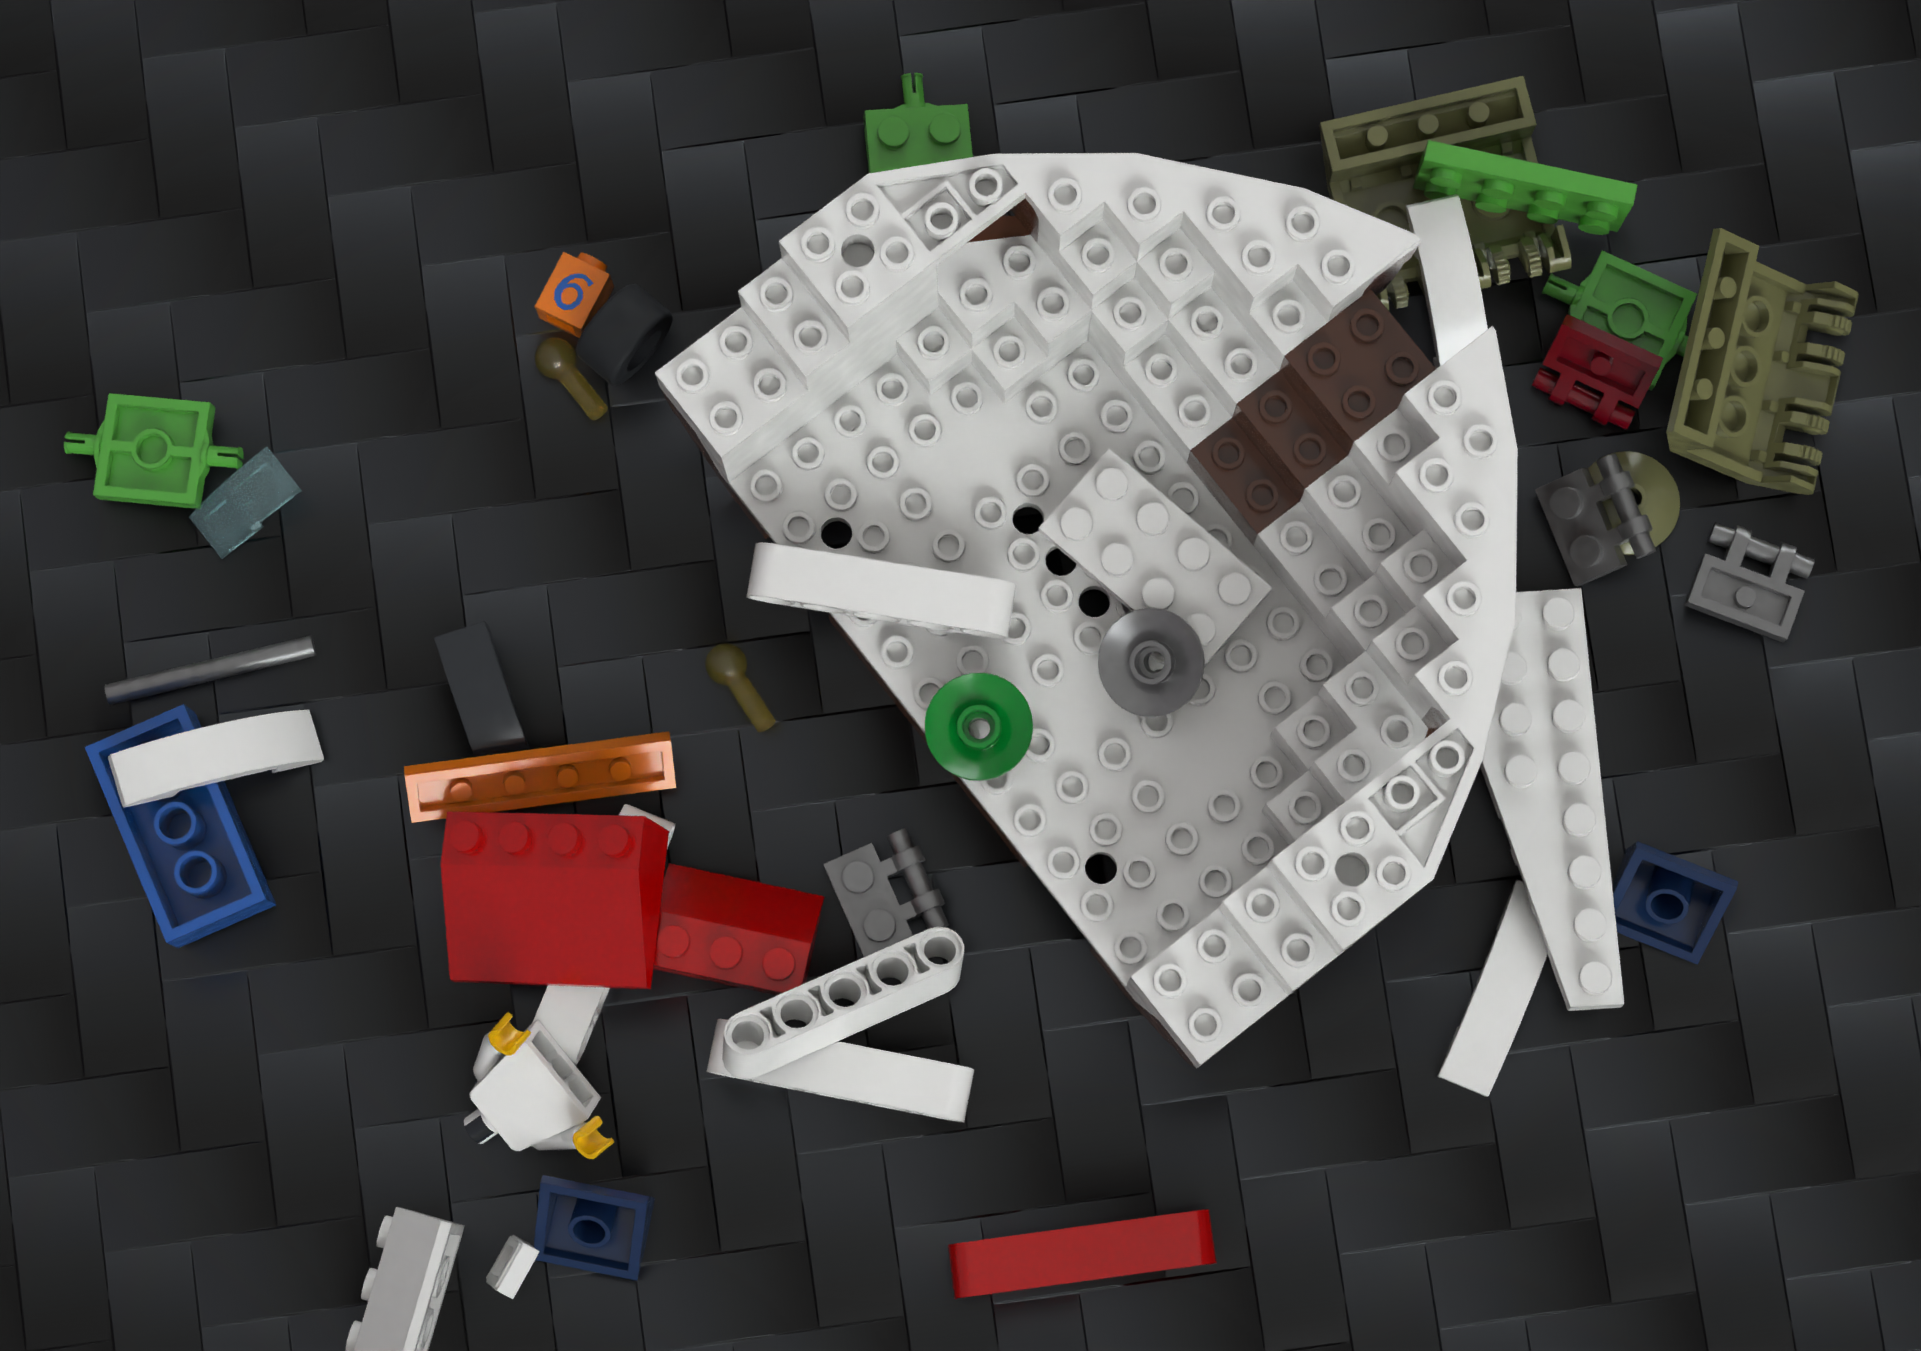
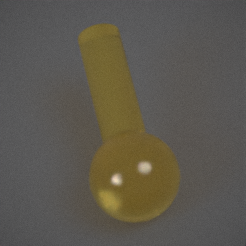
[534,337,608,420]
[705,643,776,732]

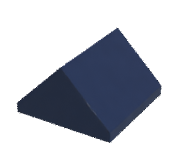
[1612,841,1739,965]
[534,1175,655,1281]

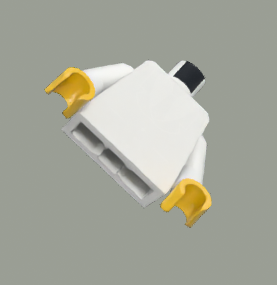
[464,1012,614,1159]

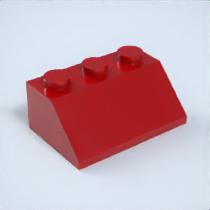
[653,863,825,996]

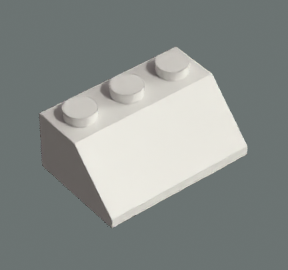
[345,1207,465,1351]

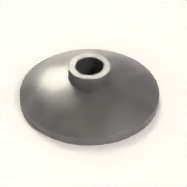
[1098,608,1205,717]

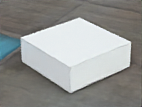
[486,1235,540,1299]

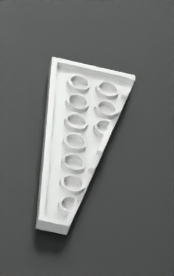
[1480,588,1624,1011]

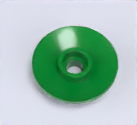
[924,673,1033,781]

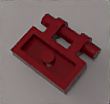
[1531,314,1663,430]

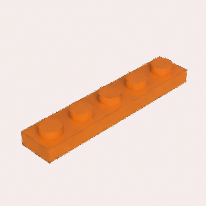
[404,731,676,823]

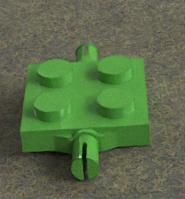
[863,73,973,173]
[1542,250,1697,391]
[64,393,244,509]

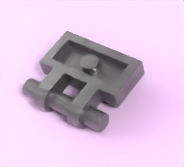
[1535,453,1656,586]
[1684,522,1815,643]
[823,828,949,957]

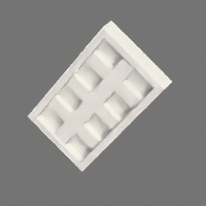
[1039,448,1273,666]

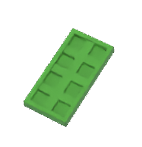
[1413,140,1638,235]

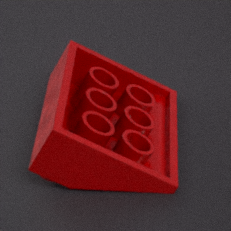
[440,811,669,989]

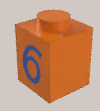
[534,252,614,338]

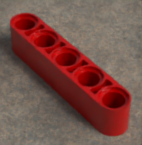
[948,1209,1217,1299]

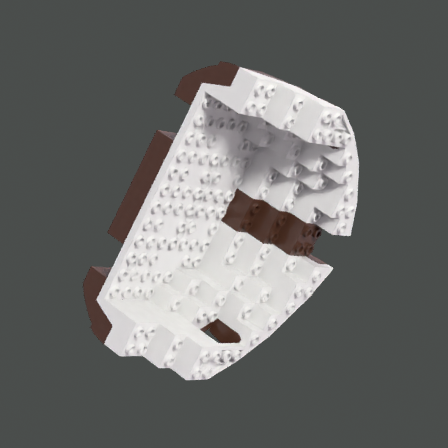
[655,153,1518,1068]

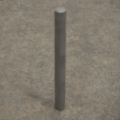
[105,635,316,705]

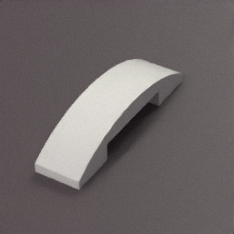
[1406,194,1488,369]
[108,710,324,808]
[1437,879,1548,1097]

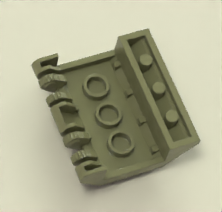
[1319,76,1572,311]
[1666,228,1859,495]

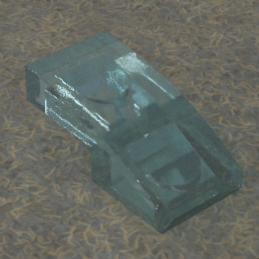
[189,446,302,559]

